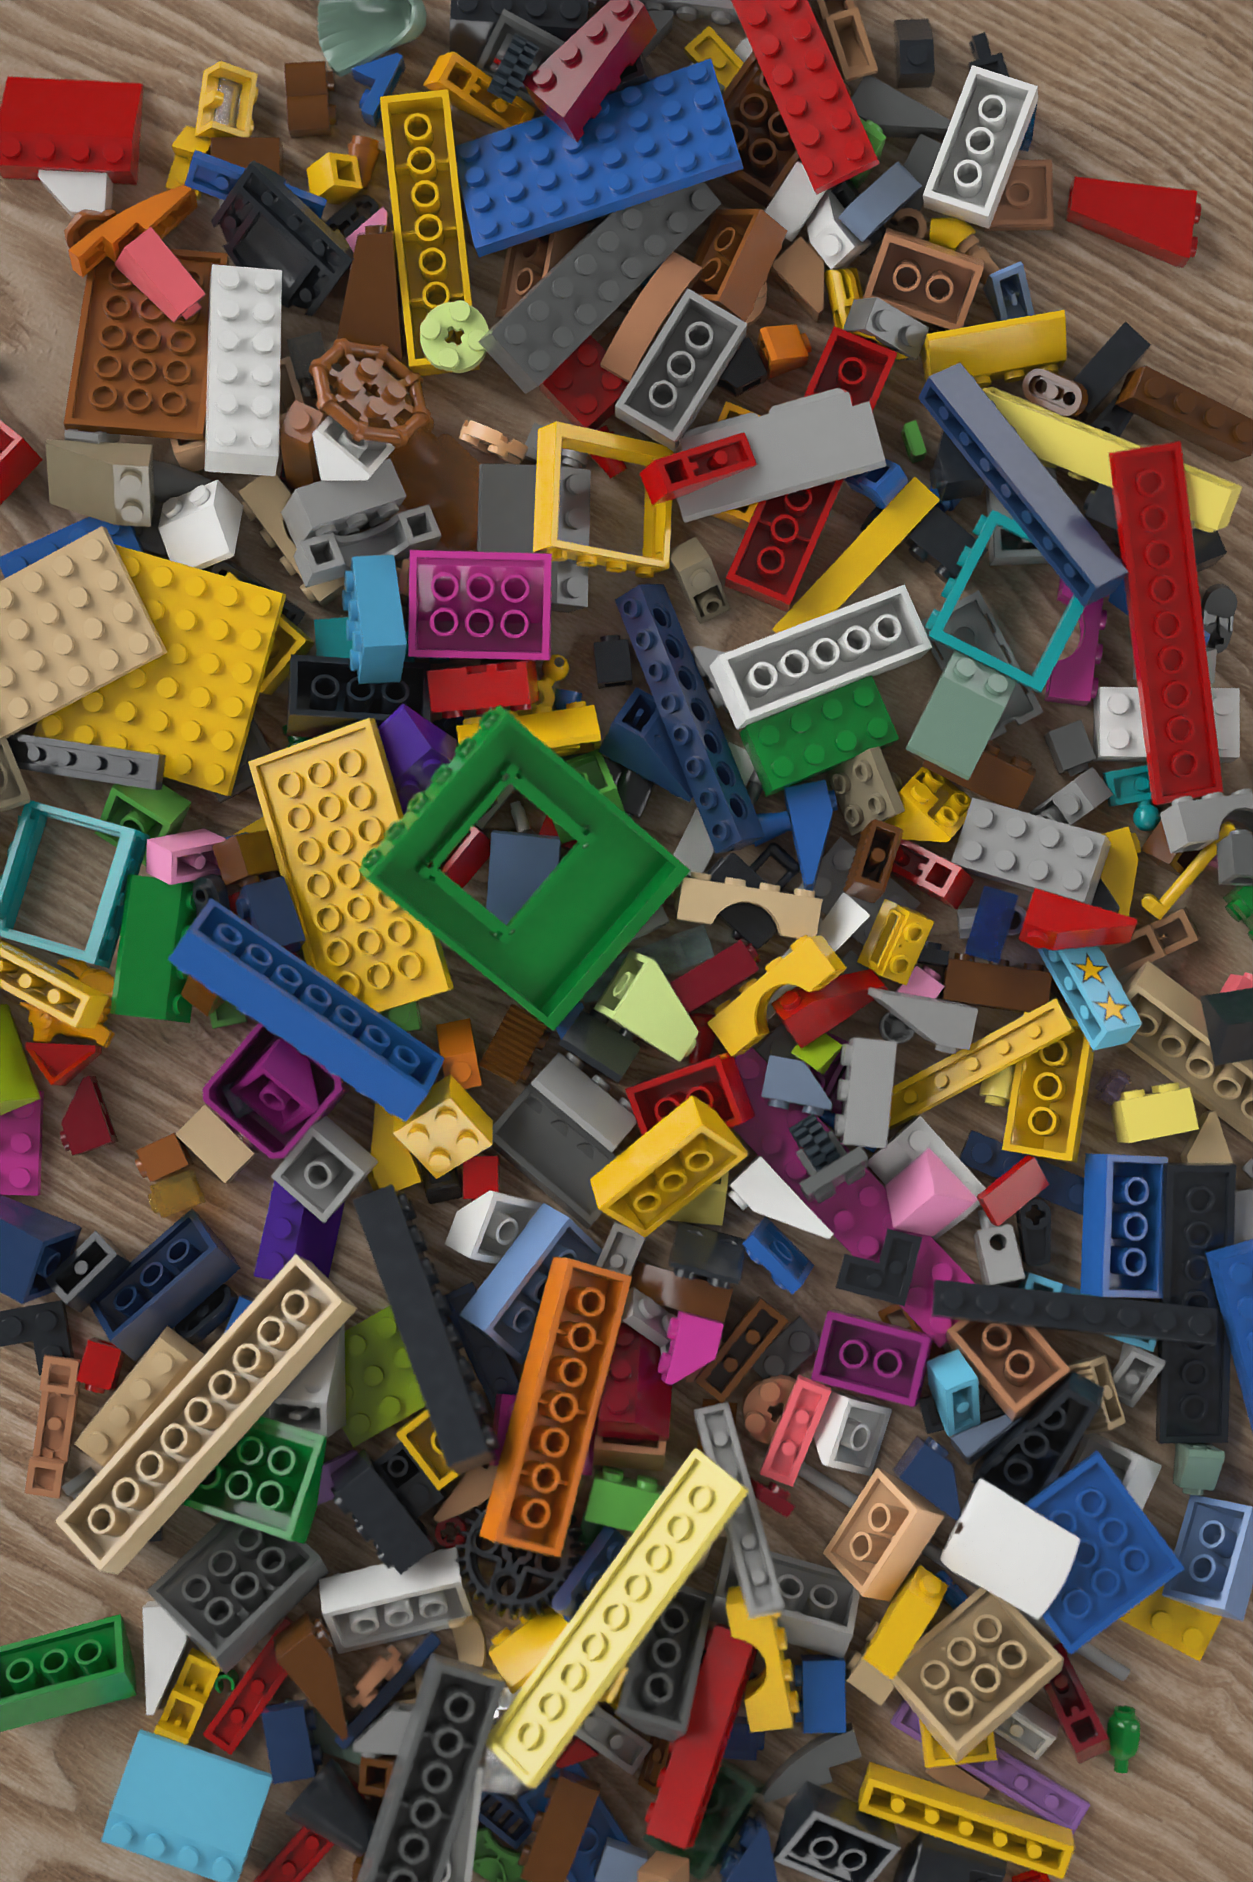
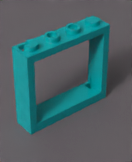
[925,509,1085,693]
[0,800,150,969]

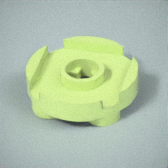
[420,300,489,373]

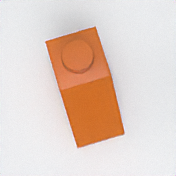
[756,324,812,379]
[436,1018,484,1090]

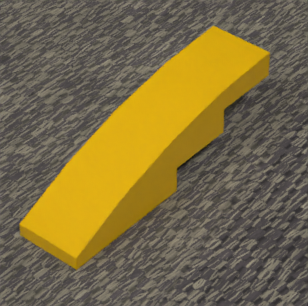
[153,1648,220,1745]

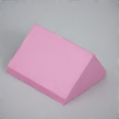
[885,1148,978,1236]

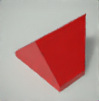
[26,1042,102,1086]

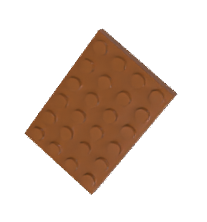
[64,249,229,441]

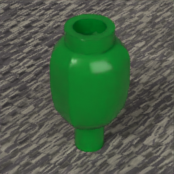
[1106,1706,1140,1773]

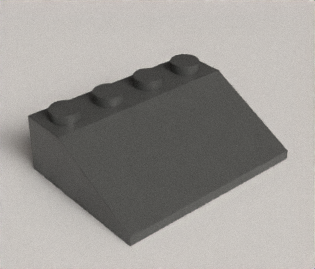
[477,463,591,613]
[147,1518,329,1675]

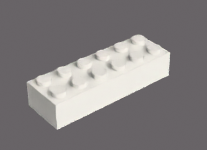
[205,264,282,476]
[709,584,932,730]

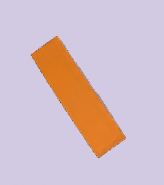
[68,185,198,277]

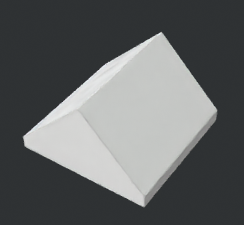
[312,416,395,481]

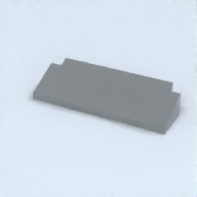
[677,388,886,523]

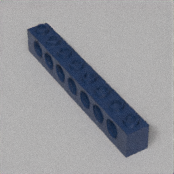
[615,584,765,854]

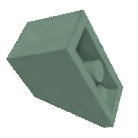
[1173,1443,1225,1495]

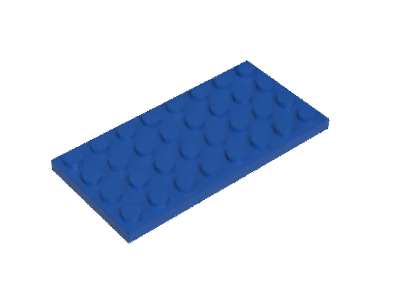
[455,59,743,257]

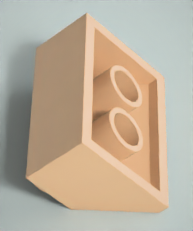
[823,1468,945,1602]

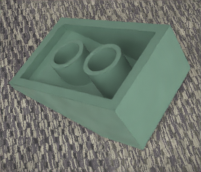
[905,650,1017,780]

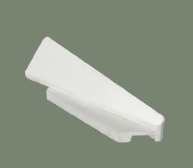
[764,893,871,1021]

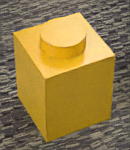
[306,152,362,205]

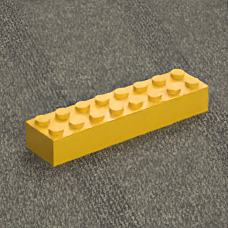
[380,89,480,376]

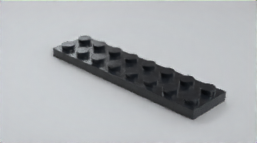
[1156,1163,1236,1444]

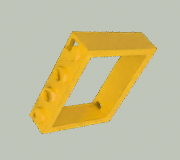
[533,421,674,578]

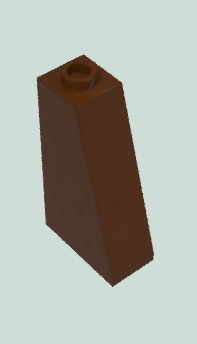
[335,225,404,364]

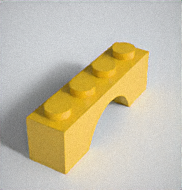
[707,935,847,1056]
[726,1586,799,1732]

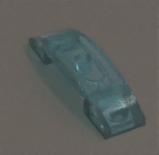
[583,924,715,1004]

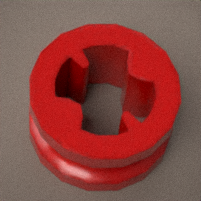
[435,1516,467,1548]

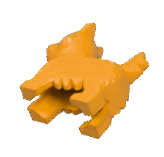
[19,957,115,1048]

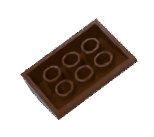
[722,51,851,208]

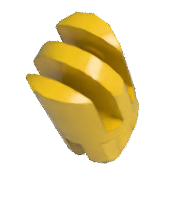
[824,267,863,330]

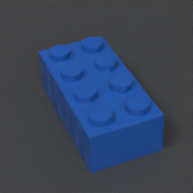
[1080,1153,1168,1298]

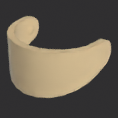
[448,1616,486,1668]

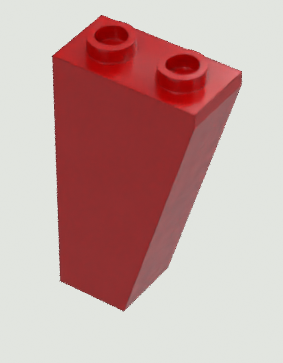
[1066,176,1201,268]

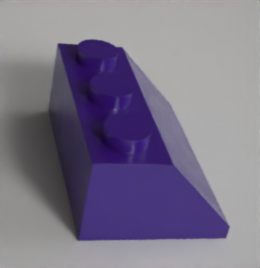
[378,704,457,815]
[254,1180,346,1280]

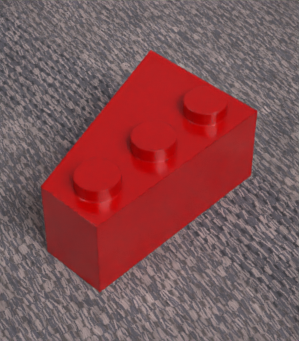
[427,660,539,718]

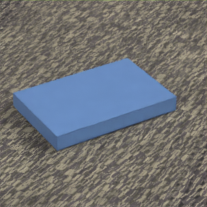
[486,830,562,925]

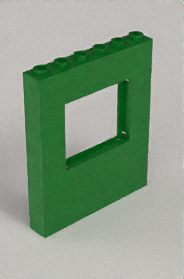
[359,705,691,1031]

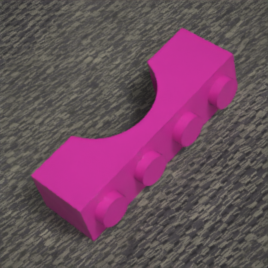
[1044,578,1109,706]

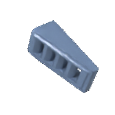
[950,1414,1023,1465]

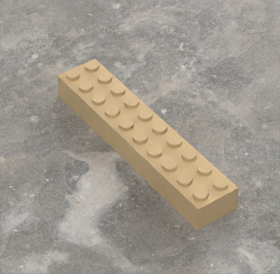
[55,1254,357,1574]

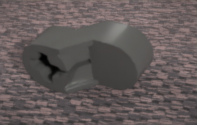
[1201,584,1237,654]

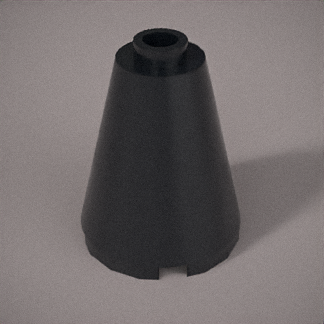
[285,1758,377,1858]

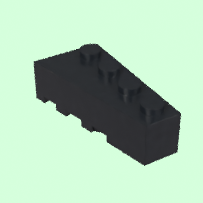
[971,1371,1104,1505]

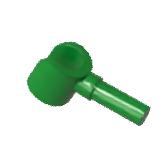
[214,1669,239,1693]

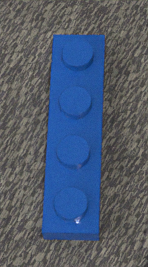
[184,150,327,219]

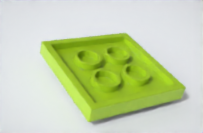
[342,1306,426,1448]

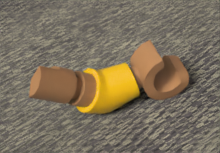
[891,208,1000,286]

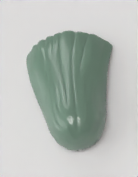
[317,0,427,77]

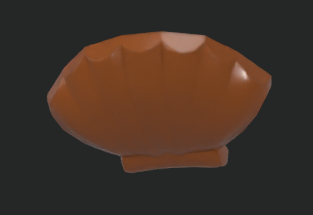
[64,209,117,248]

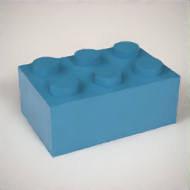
[342,555,407,684]

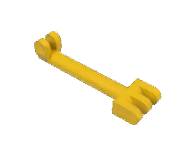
[1141,821,1235,920]

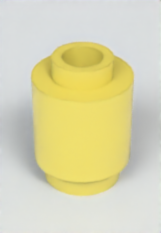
[979,1063,1016,1107]

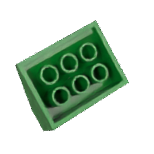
[182,1416,327,1544]

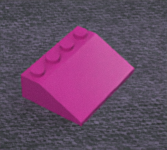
[408,550,552,660]

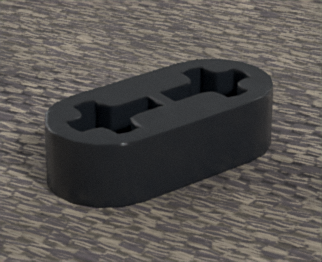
[325,195,379,239]

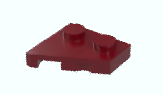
[748,1474,795,1518]

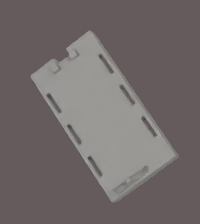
[921,590,1043,741]

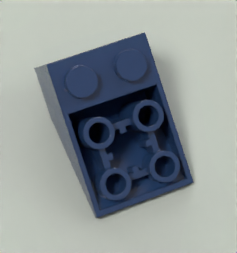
[598,687,693,803]

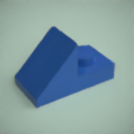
[351,53,405,128]

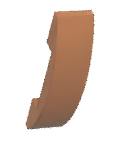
[600,251,703,383]
[25,1355,80,1499]

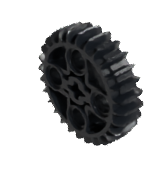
[455,1498,586,1620]

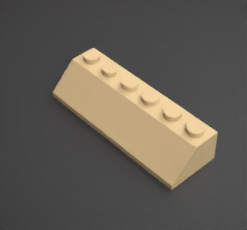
[1122,961,1253,1142]

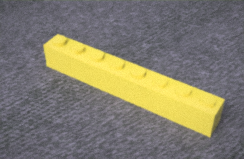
[982,387,1242,532]

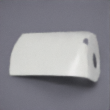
[940,1479,1080,1619]

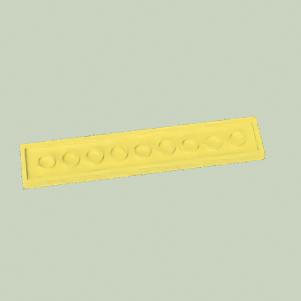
[486,1448,749,1789]

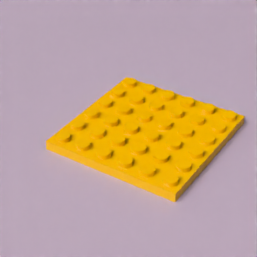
[34,544,286,796]

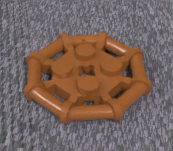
[309,338,431,448]

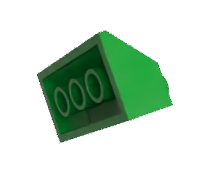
[110,874,197,1023]
[0,1614,137,1732]

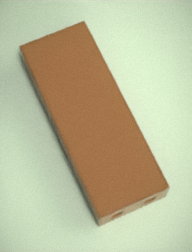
[926,1765,990,1800]

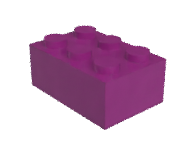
[811,1309,935,1407]

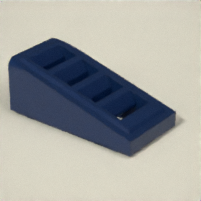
[478,1772,533,1850]

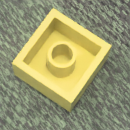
[1109,1082,1199,1143]

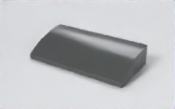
[491,1083,616,1229]

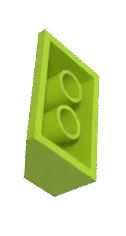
[0,1004,41,1115]

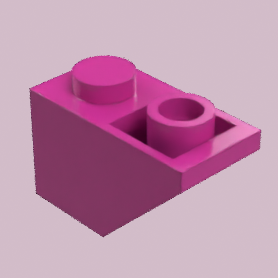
[658,1311,724,1385]

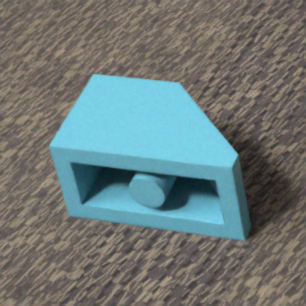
[927,1349,980,1437]

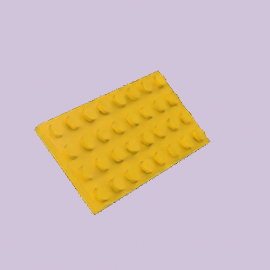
[248,718,454,1013]

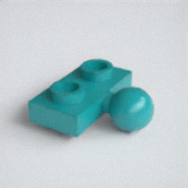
[1103,765,1161,831]

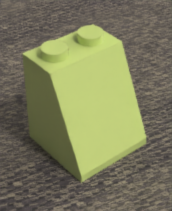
[593,950,699,1062]

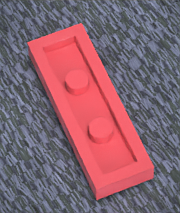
[760,1375,832,1487]

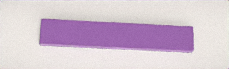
[890,1699,1090,1834]

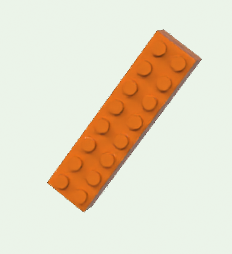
[480,1257,632,1558]

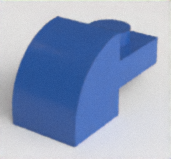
[844,458,908,509]

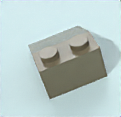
[46,439,155,527]

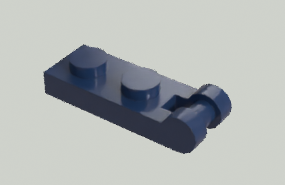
[552,1525,628,1623]

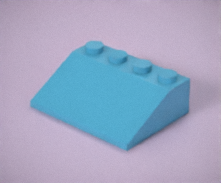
[101,1729,272,1882]

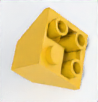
[884,766,971,842]

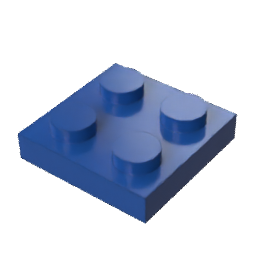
[743,1216,815,1295]

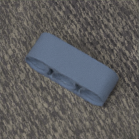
[838,161,922,243]

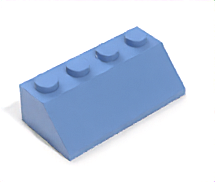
[459,1203,602,1365]

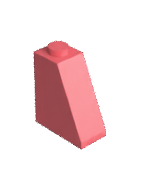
[115,227,205,322]

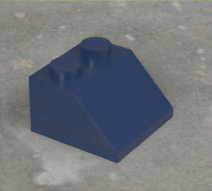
[893,1436,961,1521]

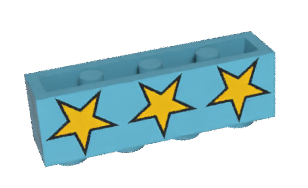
[1037,946,1142,1051]

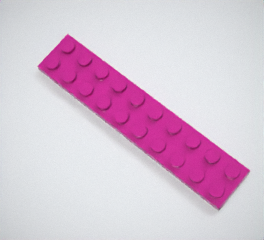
[732,1048,975,1348]

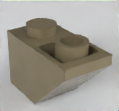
[670,537,731,624]

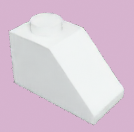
[38,170,113,218]
[806,190,871,269]

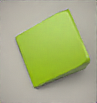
[791,1033,842,1075]

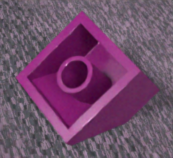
[229,1037,319,1134]

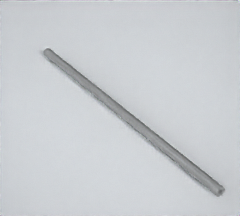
[766,1450,1130,1682]

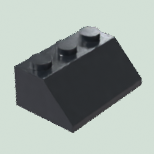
[773,1781,901,1882]

